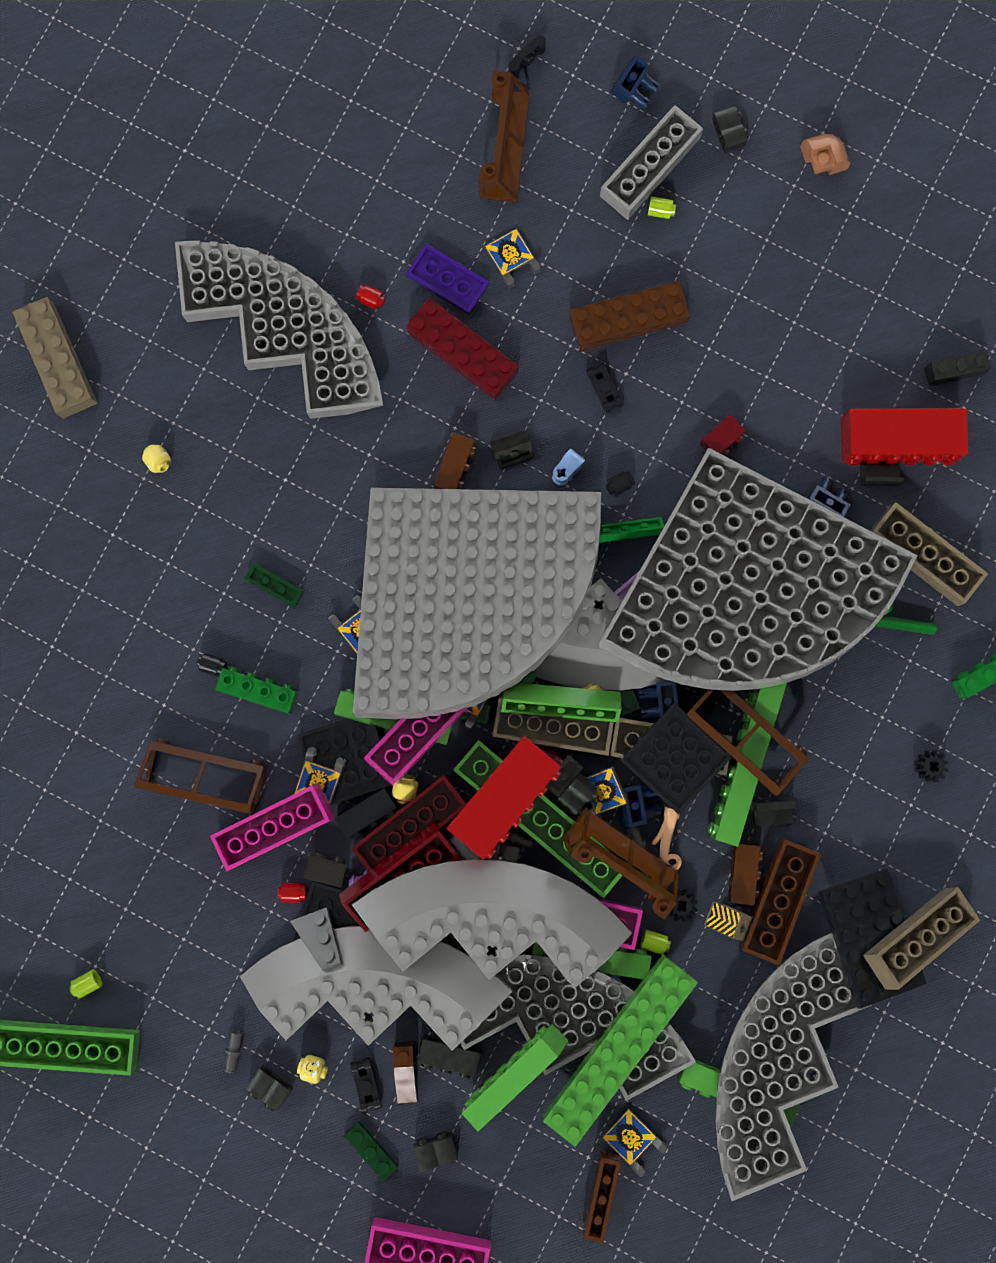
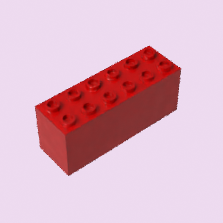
[841,408,968,466]
[446,736,562,860]

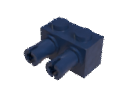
[610,55,660,110]
[807,477,850,517]
[639,681,681,720]
[618,784,661,828]

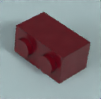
[700,414,746,456]

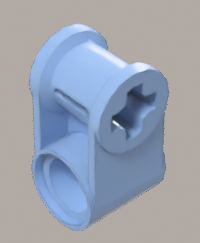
[552,449,586,486]

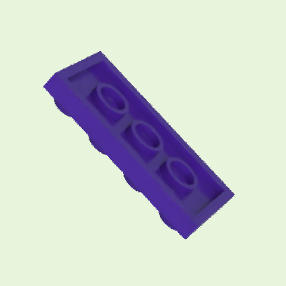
[406,243,489,315]

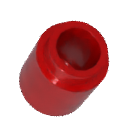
[356,285,386,310]
[278,883,307,903]

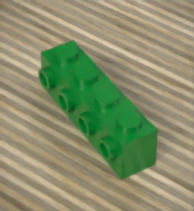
[951,654,996,699]
[215,666,299,714]

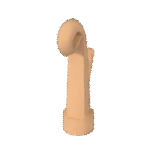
[652,807,682,870]

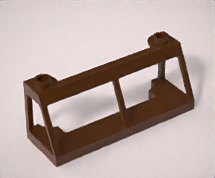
[479,70,530,203]
[686,689,809,796]
[134,738,267,813]
[562,808,679,919]

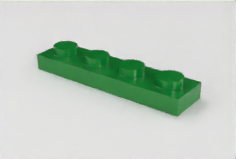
[599,517,664,543]

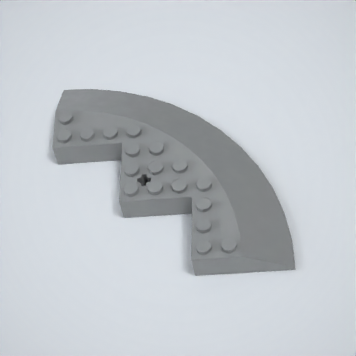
[175,241,383,419]
[532,578,669,691]
[352,859,632,988]
[240,925,513,1050]
[715,932,870,1201]
[461,954,696,1101]

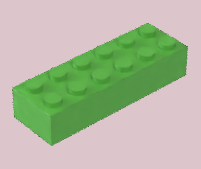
[461,1023,569,1131]

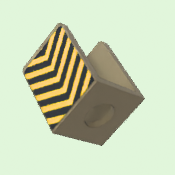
[704,902,753,941]

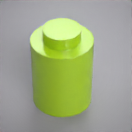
[647,196,676,219]
[640,929,671,955]
[69,969,102,998]

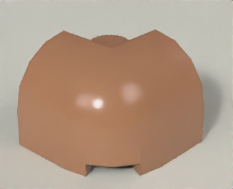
[800,134,850,175]

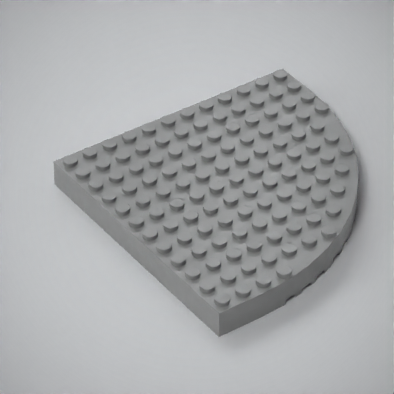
[599,448,918,691]
[353,488,601,719]

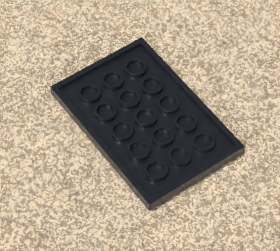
[818,869,927,1009]

